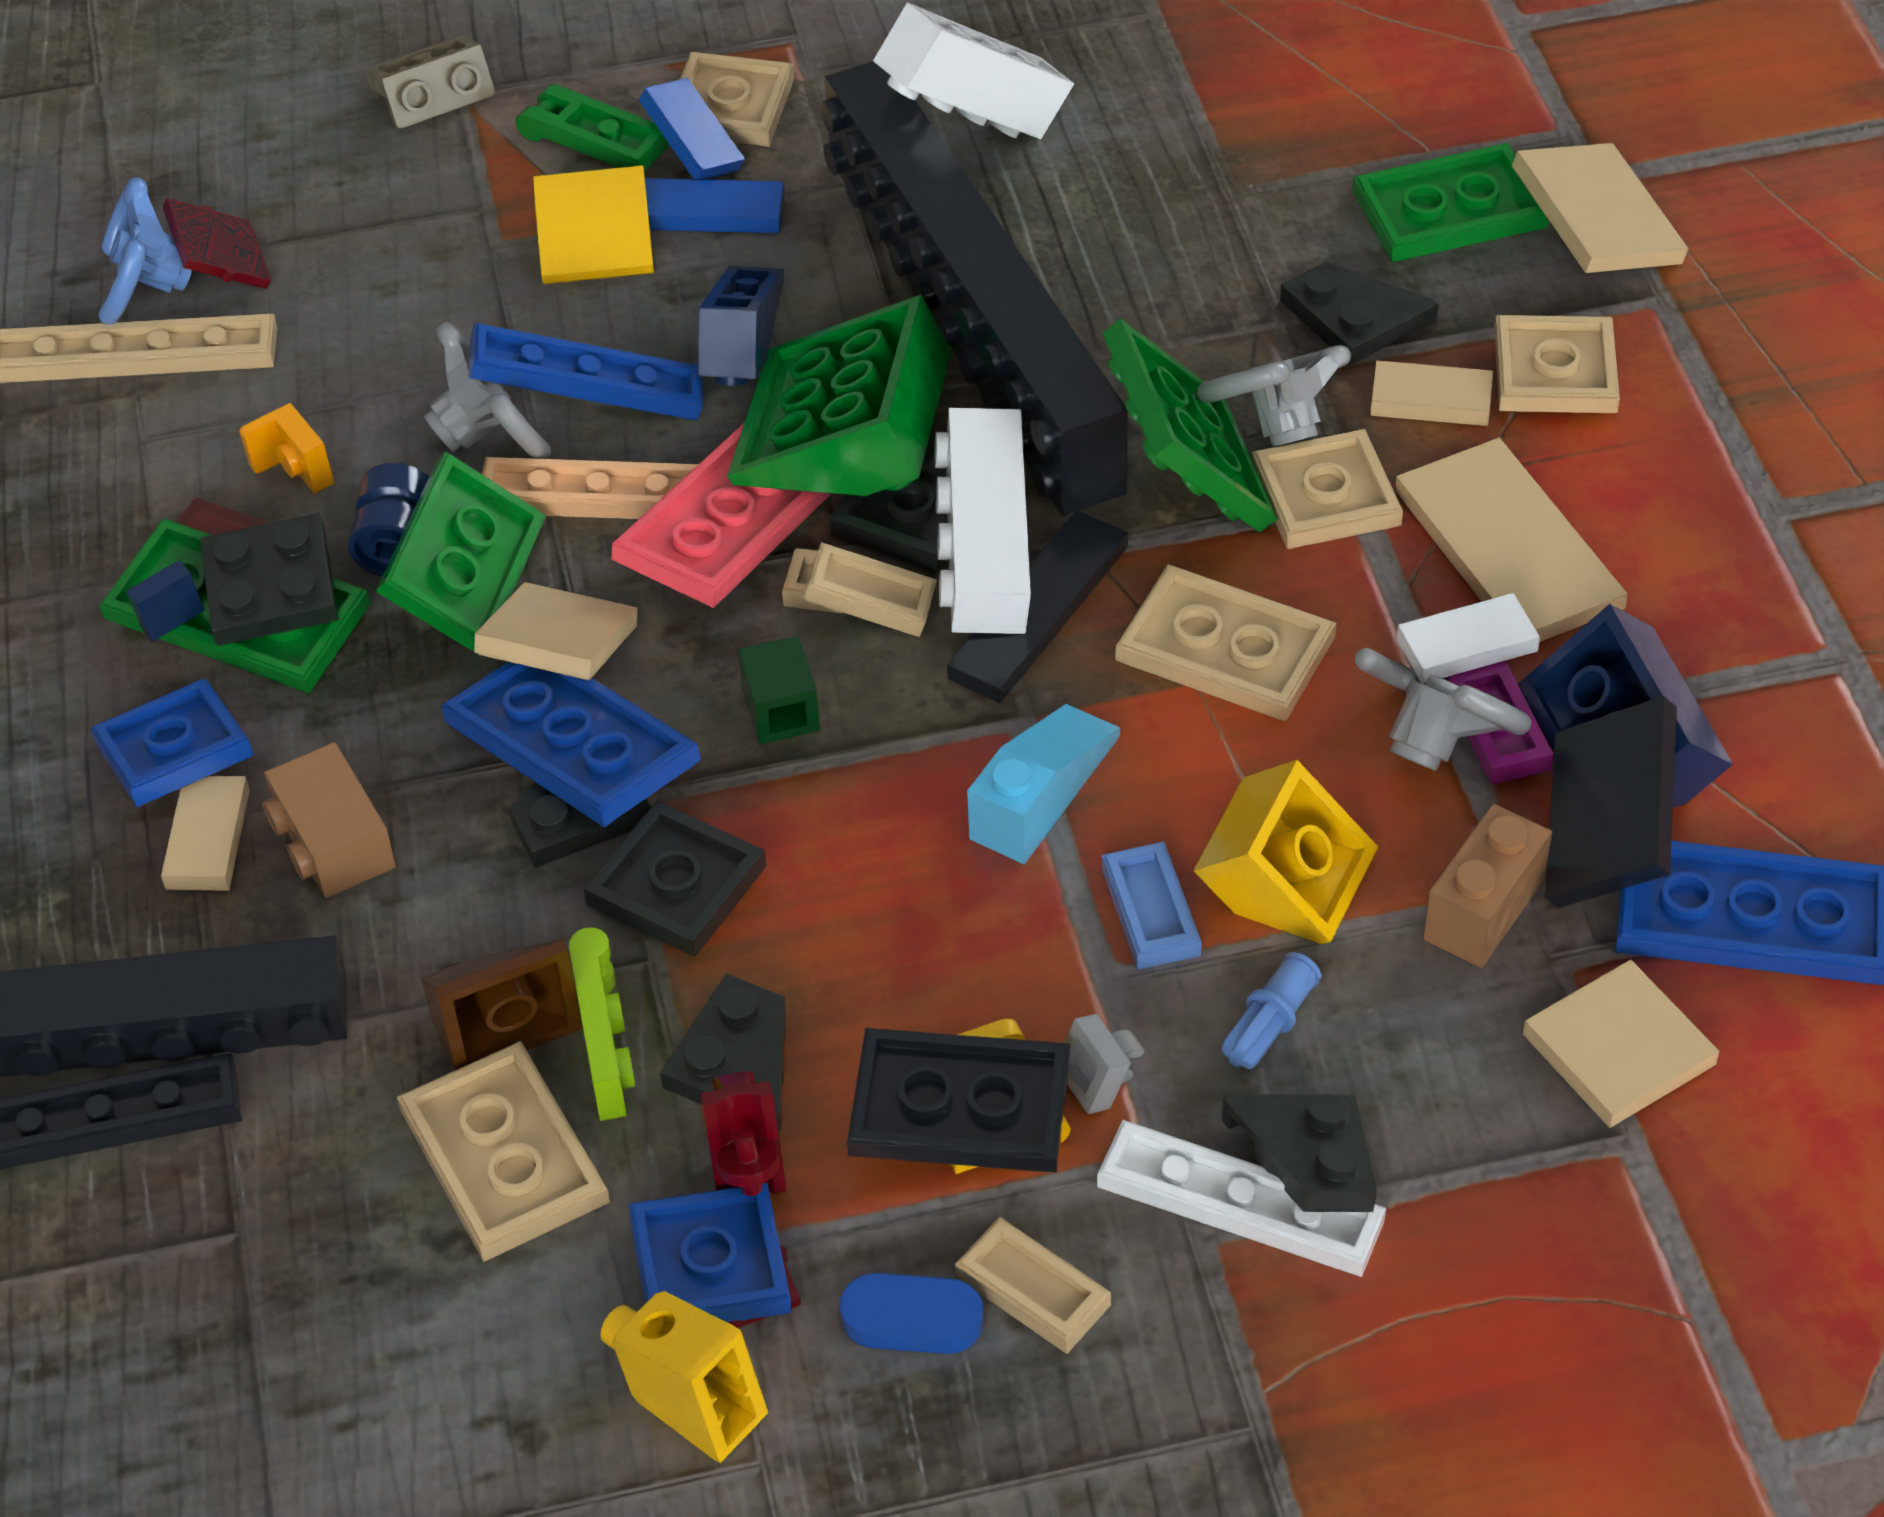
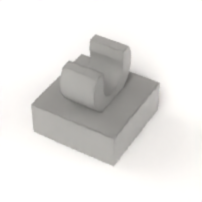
[1064,1014,1145,1114]

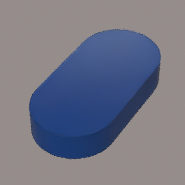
[840,1273,984,1354]

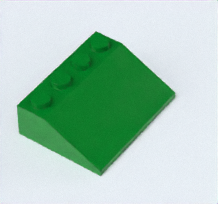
[727,294,951,496]

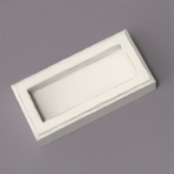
[1397,593,1540,684]

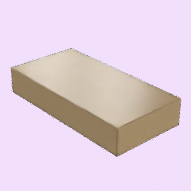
[1370,360,1493,426]
[803,542,937,637]
[161,776,250,891]
[955,1216,1111,1354]

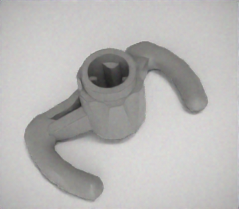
[424,322,551,459]
[1197,345,1351,447]
[1355,648,1531,771]

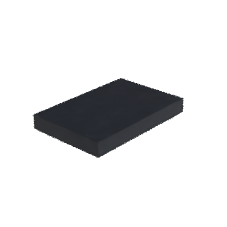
[1545,696,1677,908]
[847,1028,1070,1173]

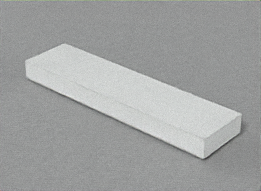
[1097,1120,1386,1277]

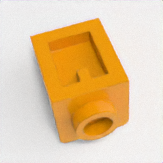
[239,403,335,494]

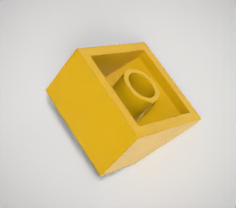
[1193,760,1378,944]

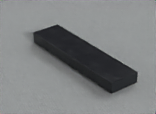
[947,510,1128,703]
[0,1053,242,1169]

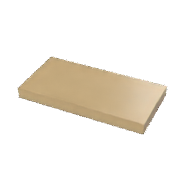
[1395,437,1628,642]

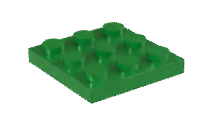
[1102,318,1278,533]

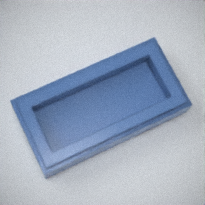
[1101,842,1202,970]

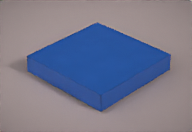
[90,678,254,807]
[628,1183,791,1322]

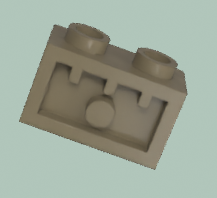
[364,35,495,128]

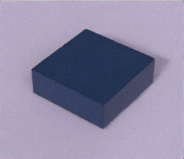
[126,560,205,642]

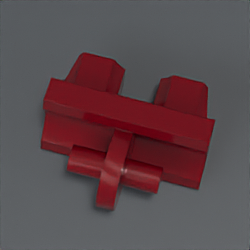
[701,1071,787,1196]

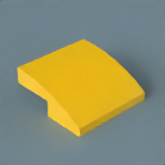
[533,166,654,284]

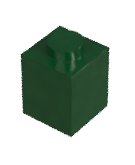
[738,636,820,745]

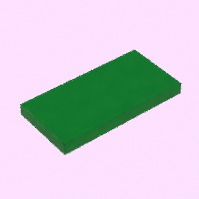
[99,518,372,694]

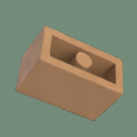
[262,742,396,899]
[1423,803,1552,968]

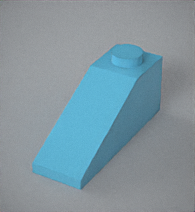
[967,704,1120,865]

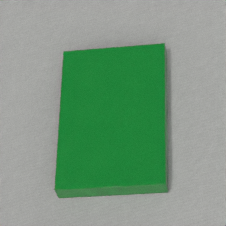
[1352,143,1549,263]
[376,451,546,656]

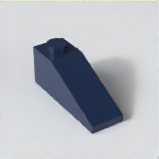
[698,266,784,386]

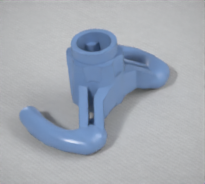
[98,177,192,325]

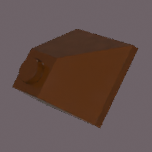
[421,939,583,1071]

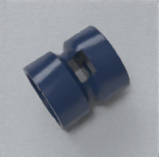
[348,463,429,576]

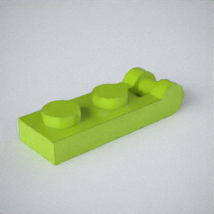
[569,927,636,1121]

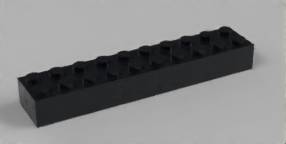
[820,61,1128,516]

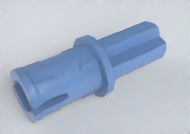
[1221,952,1322,1069]

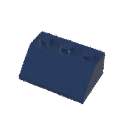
[1518,604,1733,807]

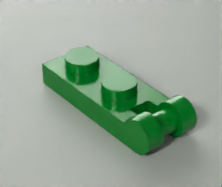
[515,84,670,172]

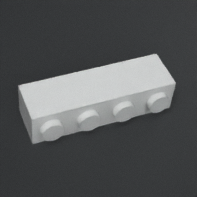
[873,2,1074,139]
[935,408,1031,634]

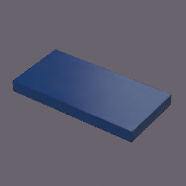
[441,662,701,827]
[1615,841,1884,985]

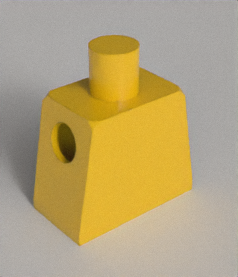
[600,1291,768,1463]

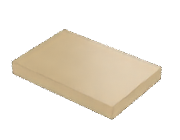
[1512,143,1689,273]
[1115,564,1336,722]
[397,1041,610,1262]

